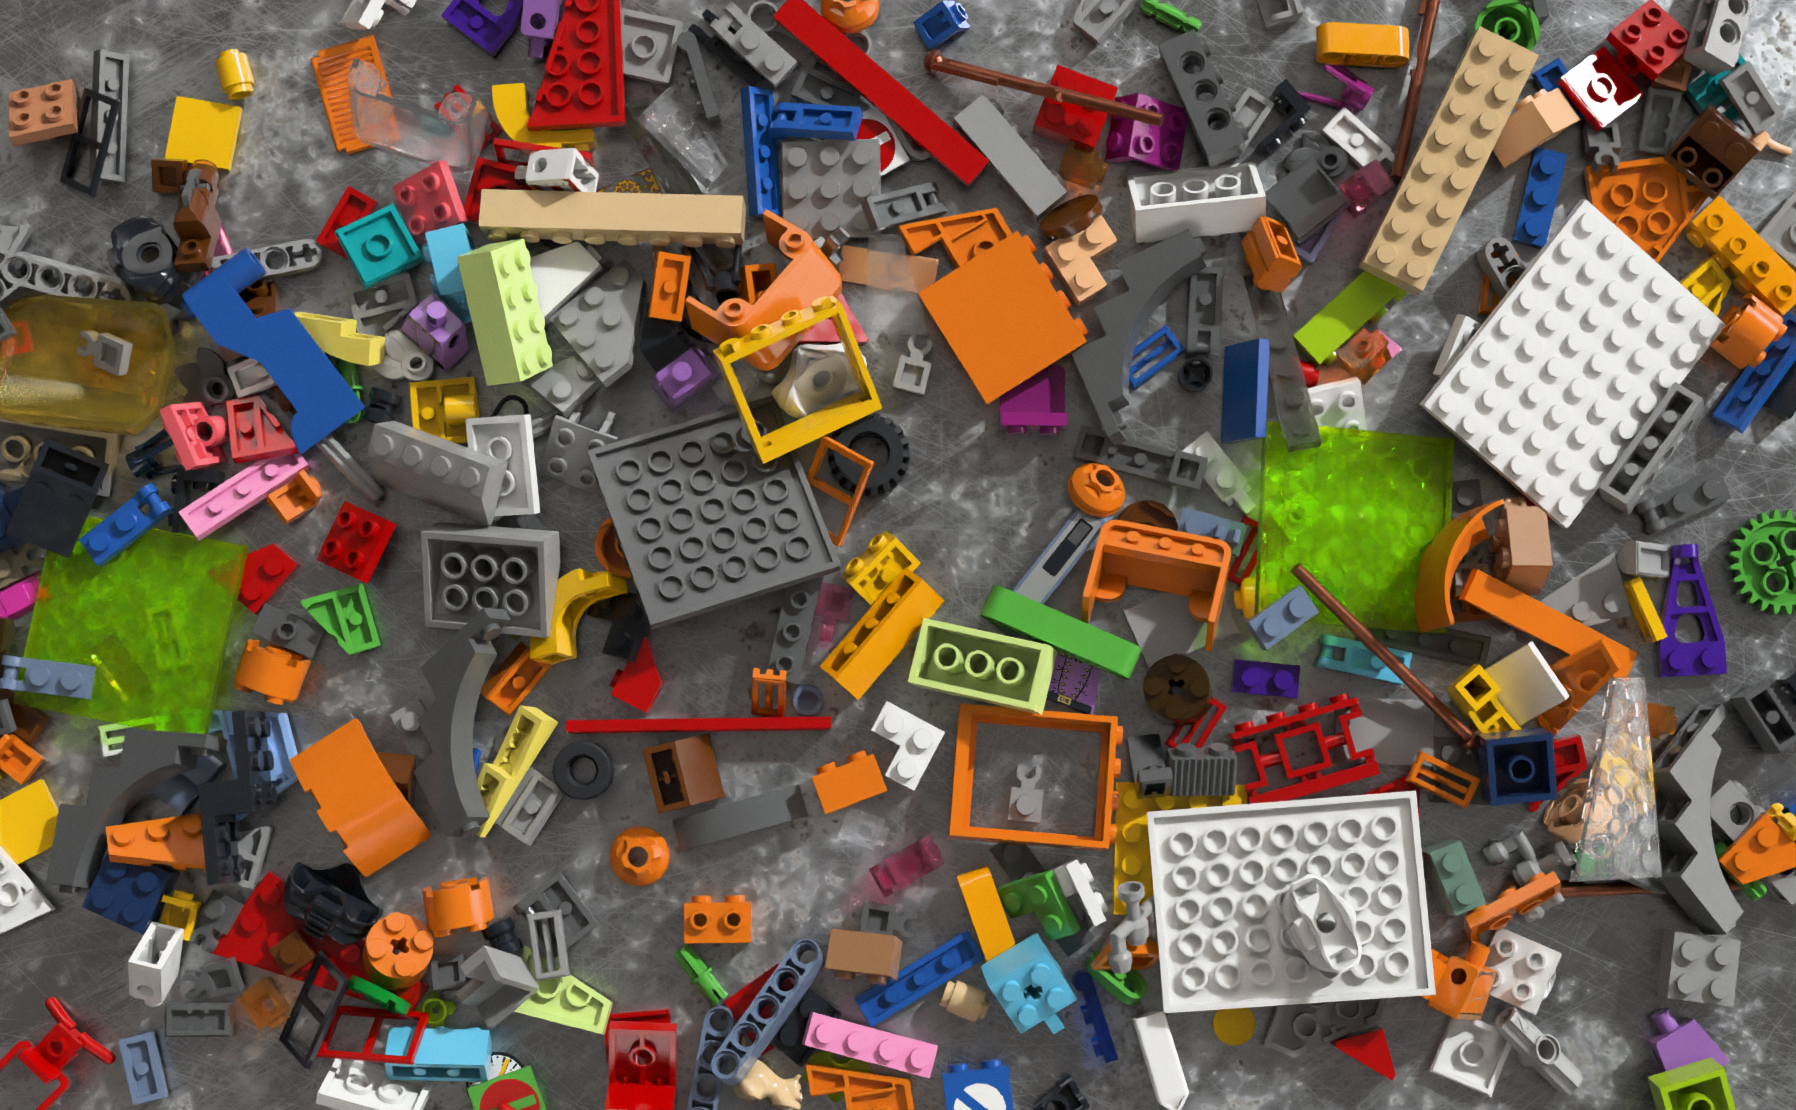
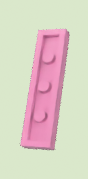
[179,451,310,541]
[802,1012,938,1078]

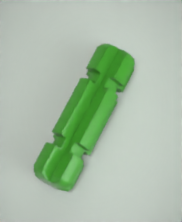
[1140,0,1201,35]

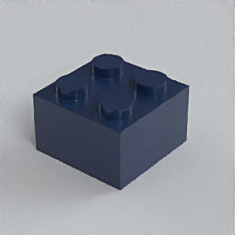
[1477,727,1558,806]
[82,852,181,934]

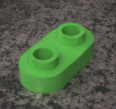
[1086,948,1147,1005]

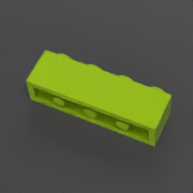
[1289,271,1408,369]

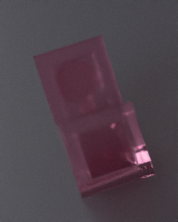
[1339,159,1397,219]
[868,835,946,898]

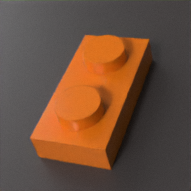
[647,251,691,322]

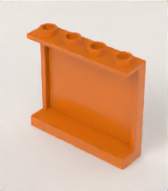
[918,230,1089,406]

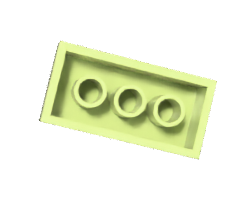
[457,239,553,386]
[908,618,1058,715]

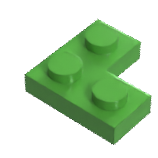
[996,869,1081,941]

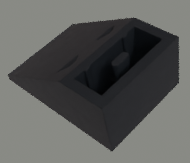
[5,438,110,559]

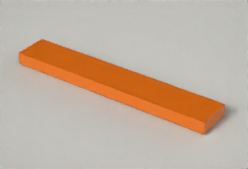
[1459,569,1638,683]

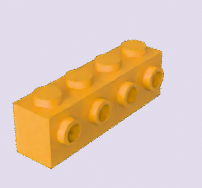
[1684,195,1796,316]
[819,567,944,700]

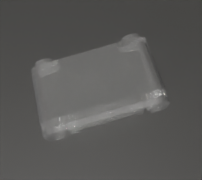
[347,58,493,174]

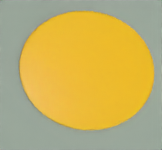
[1213,1008,1256,1046]

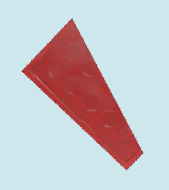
[527,0,626,131]
[209,871,431,1011]

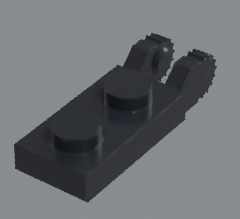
[688,9,765,87]

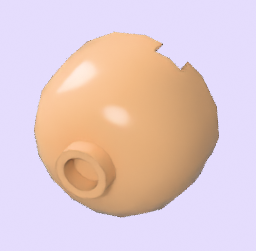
[1543,778,1611,846]

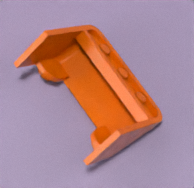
[685,209,842,371]
[1082,520,1231,652]

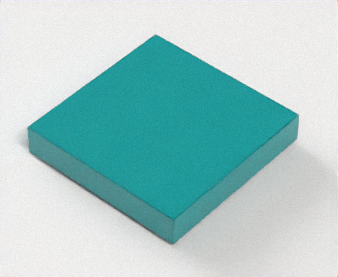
[334,204,424,290]

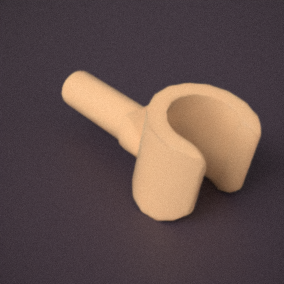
[1749,130,1792,156]

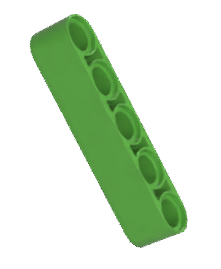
[980,585,1142,680]

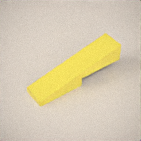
[476,705,558,837]

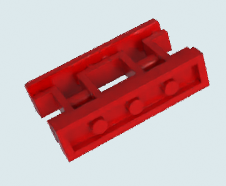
[1229,692,1381,804]

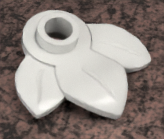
[373,330,434,382]

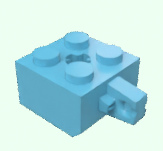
[422,223,476,324]
[980,932,1078,1034]

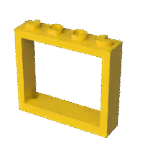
[713,296,882,464]

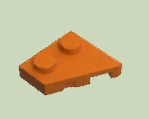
[1718,814,1796,885]

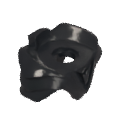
[107,215,182,307]
[284,862,383,945]

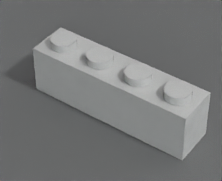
[953,93,1067,223]

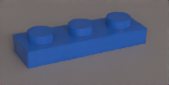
[1511,147,1567,249]

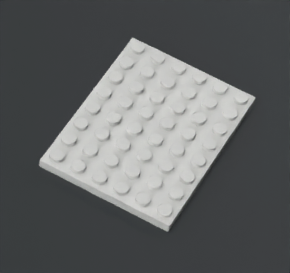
[1419,199,1726,528]
[1147,791,1436,1013]

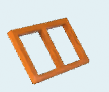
[807,435,874,547]

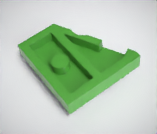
[301,583,381,656]

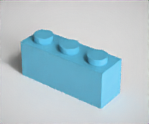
[384,1025,492,1082]

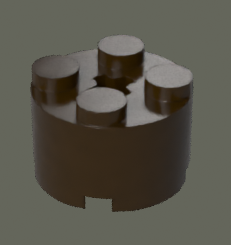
[1143,654,1212,726]

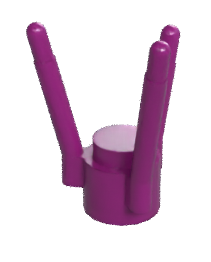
[1297,64,1374,113]

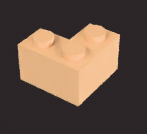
[1493,88,1580,168]
[1043,215,1118,308]

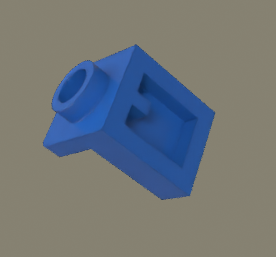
[913,0,970,50]

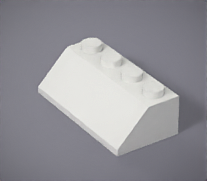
[1126,161,1266,243]

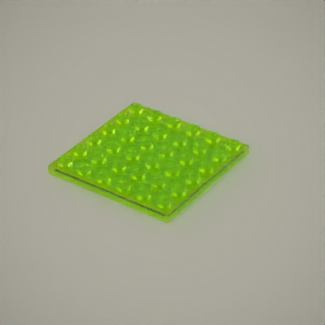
[1254,421,1454,635]
[13,516,249,734]

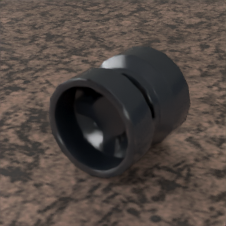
[1177,357,1213,394]
[361,387,403,424]
[481,917,524,954]

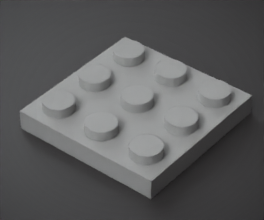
[782,139,882,240]

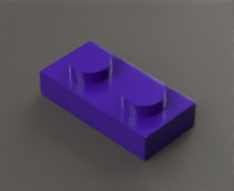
[1231,659,1300,699]

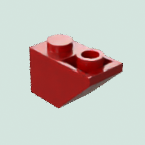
[609,637,664,714]

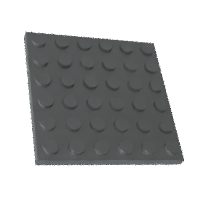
[587,395,841,630]

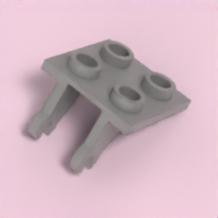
[539,402,618,496]

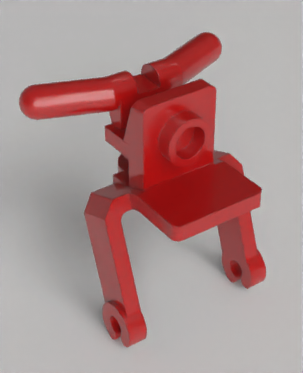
[0,997,116,1110]

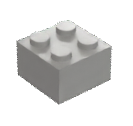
[1656,929,1741,1007]

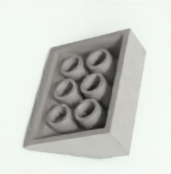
[421,522,560,638]

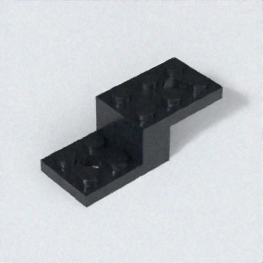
[198,710,277,885]

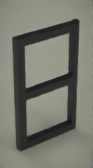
[60,87,121,197]
[279,951,350,1069]

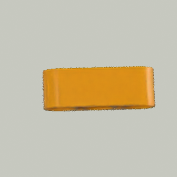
[1316,22,1409,68]
[956,865,1016,963]

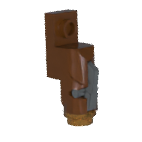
[173,159,222,273]

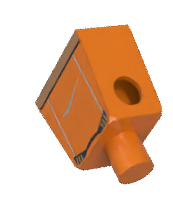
[1427,941,1496,1020]

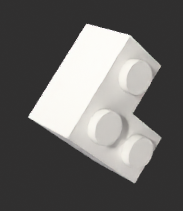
[871,701,945,791]

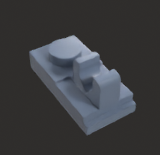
[1177,507,1247,557]

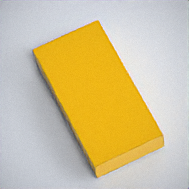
[1623,577,1668,643]

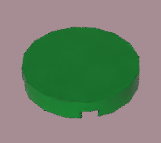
[347,975,412,1017]

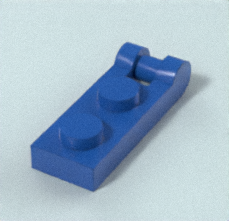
[768,102,863,141]
[78,483,172,567]

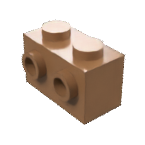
[825,929,903,985]

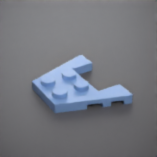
[182,709,298,822]

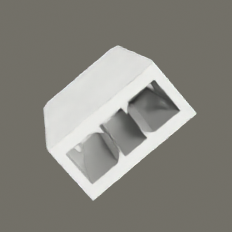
[128,921,184,1007]

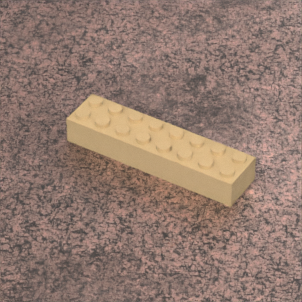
[1358,26,1539,296]

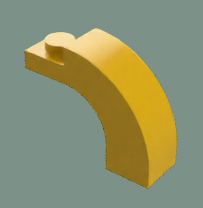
[492,83,597,156]
[530,568,627,665]
[1447,664,1521,733]

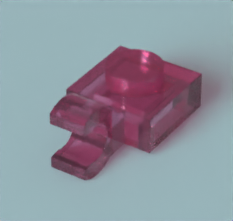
[815,582,854,643]

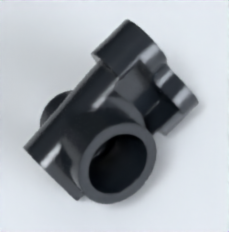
[1031,1074,1090,1110]

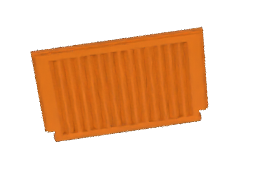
[310,35,404,155]

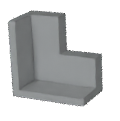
[456,945,539,1029]

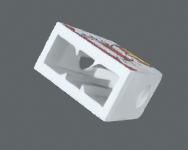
[515,148,599,192]

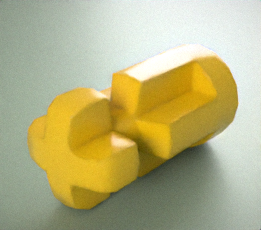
[1765,803,1796,841]

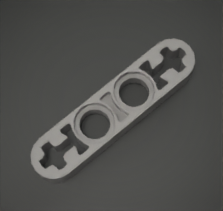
[195,239,323,282]

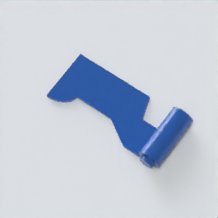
[181,247,365,454]

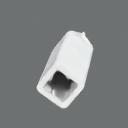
[1131,1008,1189,1110]

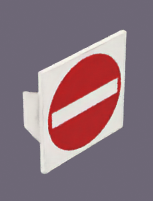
[824,107,910,176]

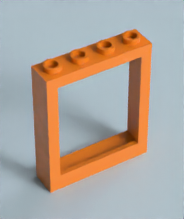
[948,703,1123,852]

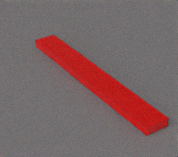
[773,0,989,187]
[566,716,832,734]

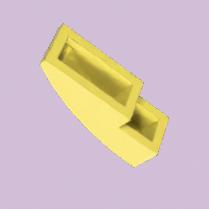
[294,312,385,366]

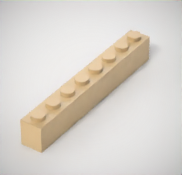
[478,189,746,248]

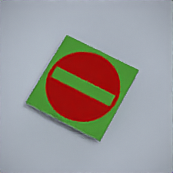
[467,1065,547,1110]

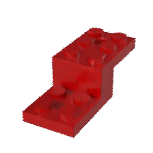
[604,1021,677,1110]

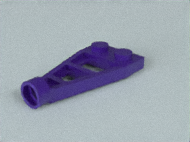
[441,0,523,56]
[1656,544,1727,677]

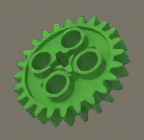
[1726,509,1796,616]

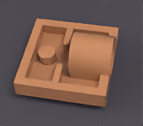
[9,79,78,146]

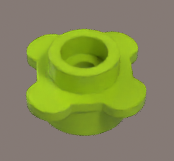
[416,991,456,1028]

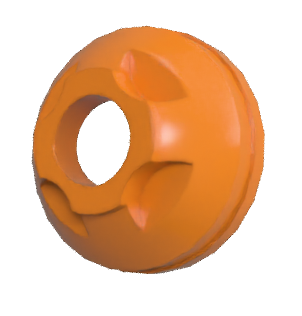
[821,0,879,34]
[1067,463,1125,518]
[610,826,670,886]

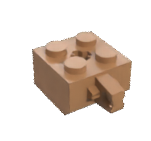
[1489,497,1553,595]

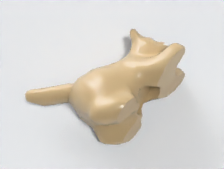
[733,1037,804,1110]

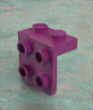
[1105,93,1187,171]
[999,365,1067,435]

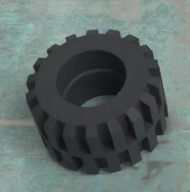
[828,412,910,498]

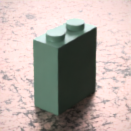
[1422,839,1487,916]

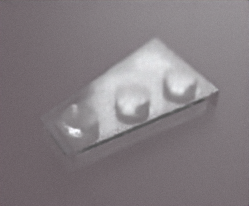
[637,80,729,189]
[864,233,929,335]

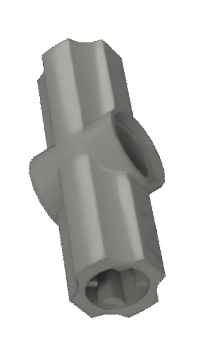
[1493,1006,1583,1095]

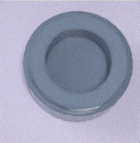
[791,684,824,717]

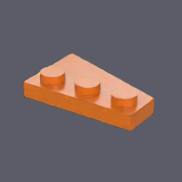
[1536,637,1621,737]
[106,813,206,873]
[1464,871,1561,944]

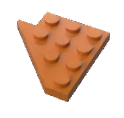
[1583,157,1708,263]

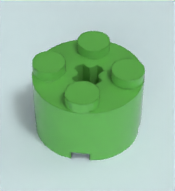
[1467,0,1540,51]

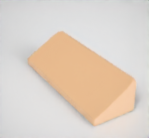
[839,245,939,293]

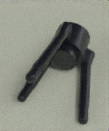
[688,245,742,305]

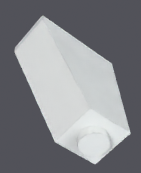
[530,241,603,323]

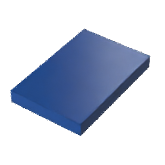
[1221,338,1270,444]

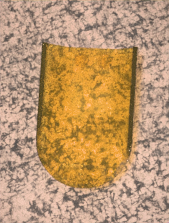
[0,294,176,436]

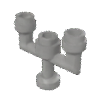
[1483,830,1577,923]
[1108,881,1158,974]

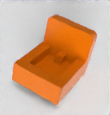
[266,470,322,526]
[0,734,45,785]

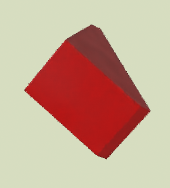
[1329,1026,1396,1081]

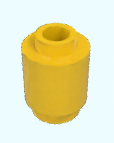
[214,49,255,100]

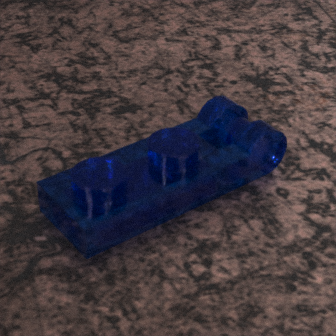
[1071,970,1118,1063]

